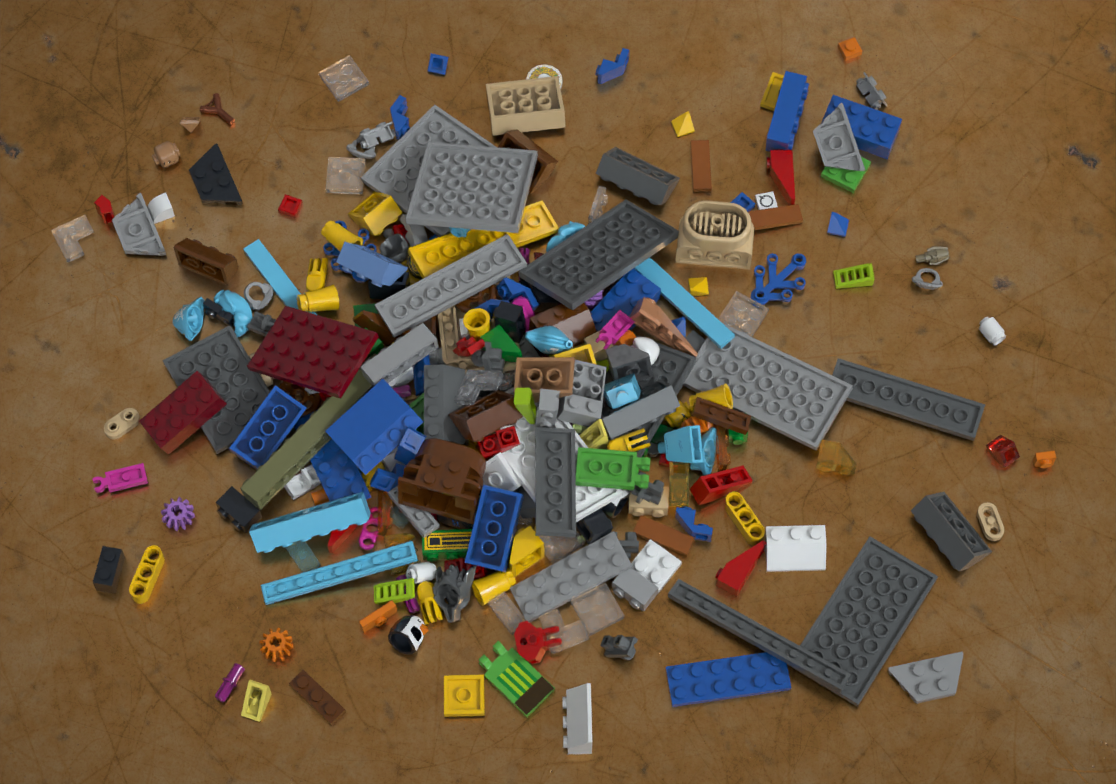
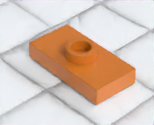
[359,600,397,633]

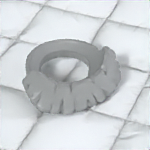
[346,140,376,159]
[912,268,943,289]
[244,282,273,310]

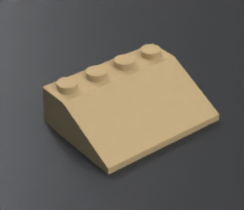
[486,76,565,135]

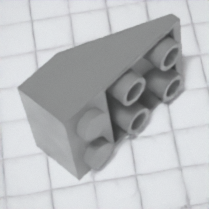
[557,360,606,427]

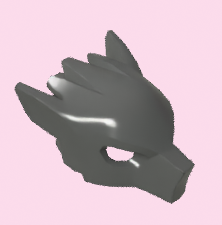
[433,565,476,623]

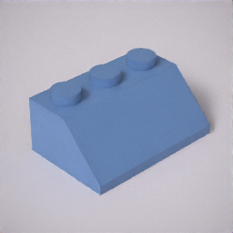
[336,242,408,287]

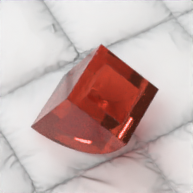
[986,435,1020,467]

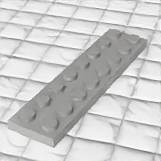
[375,234,527,337]

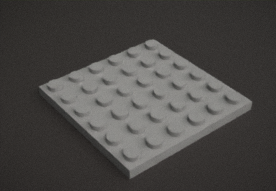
[361,105,496,237]
[406,142,538,233]

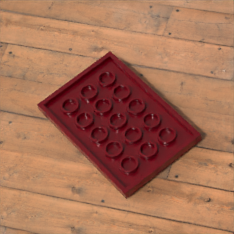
[247,306,379,399]

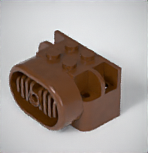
[398,438,486,524]

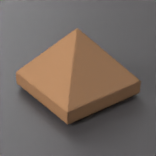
[180,117,201,133]

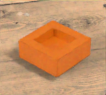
[838,37,862,61]
[1032,450,1056,468]

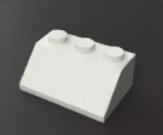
[764,525,826,572]
[562,683,592,754]

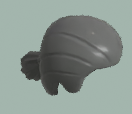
[379,228,409,263]

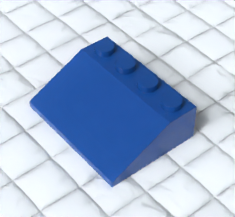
[325,379,423,475]

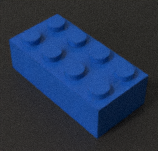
[766,71,809,152]
[821,95,902,159]
[590,269,661,332]
[228,385,306,470]
[465,485,524,573]

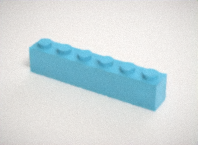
[249,492,371,553]

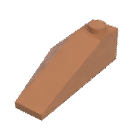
[629,297,698,357]

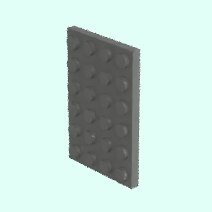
[162,325,270,454]

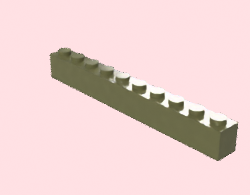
[240,353,376,510]

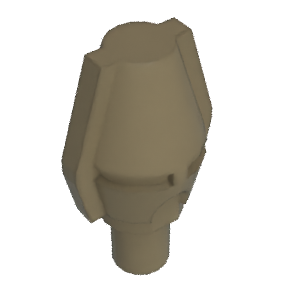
[915,246,950,265]

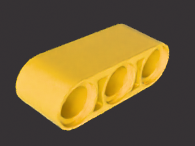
[725,492,765,546]
[129,545,165,604]

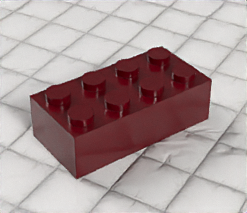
[139,371,227,454]

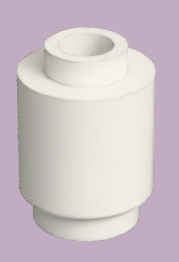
[978,317,1006,345]
[406,562,437,584]

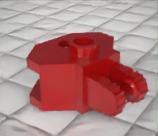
[514,621,562,665]

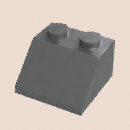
[606,344,653,382]

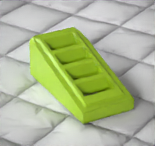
[833,263,874,289]
[514,388,537,424]
[374,578,415,606]

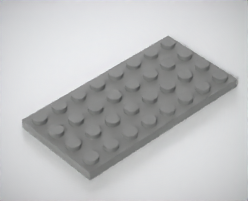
[683,323,853,450]

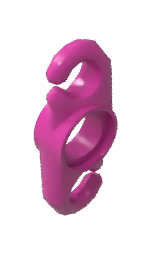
[358,507,386,550]

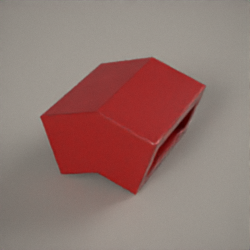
[94,195,115,224]

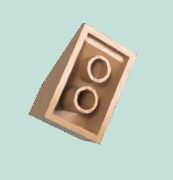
[514,357,575,403]

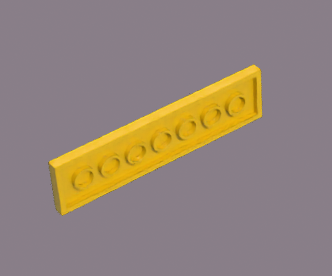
[408,200,559,279]

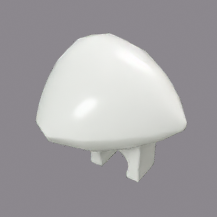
[631,337,660,365]

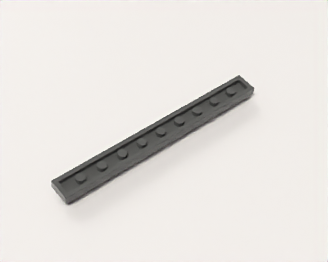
[668,579,851,693]

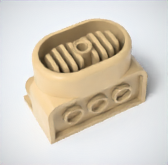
[676,201,754,270]

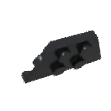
[189,143,243,205]

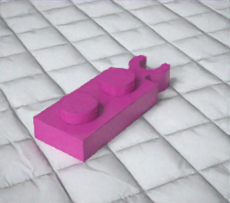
[595,310,634,349]
[92,463,148,493]

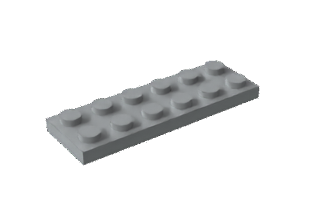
[510,531,633,622]

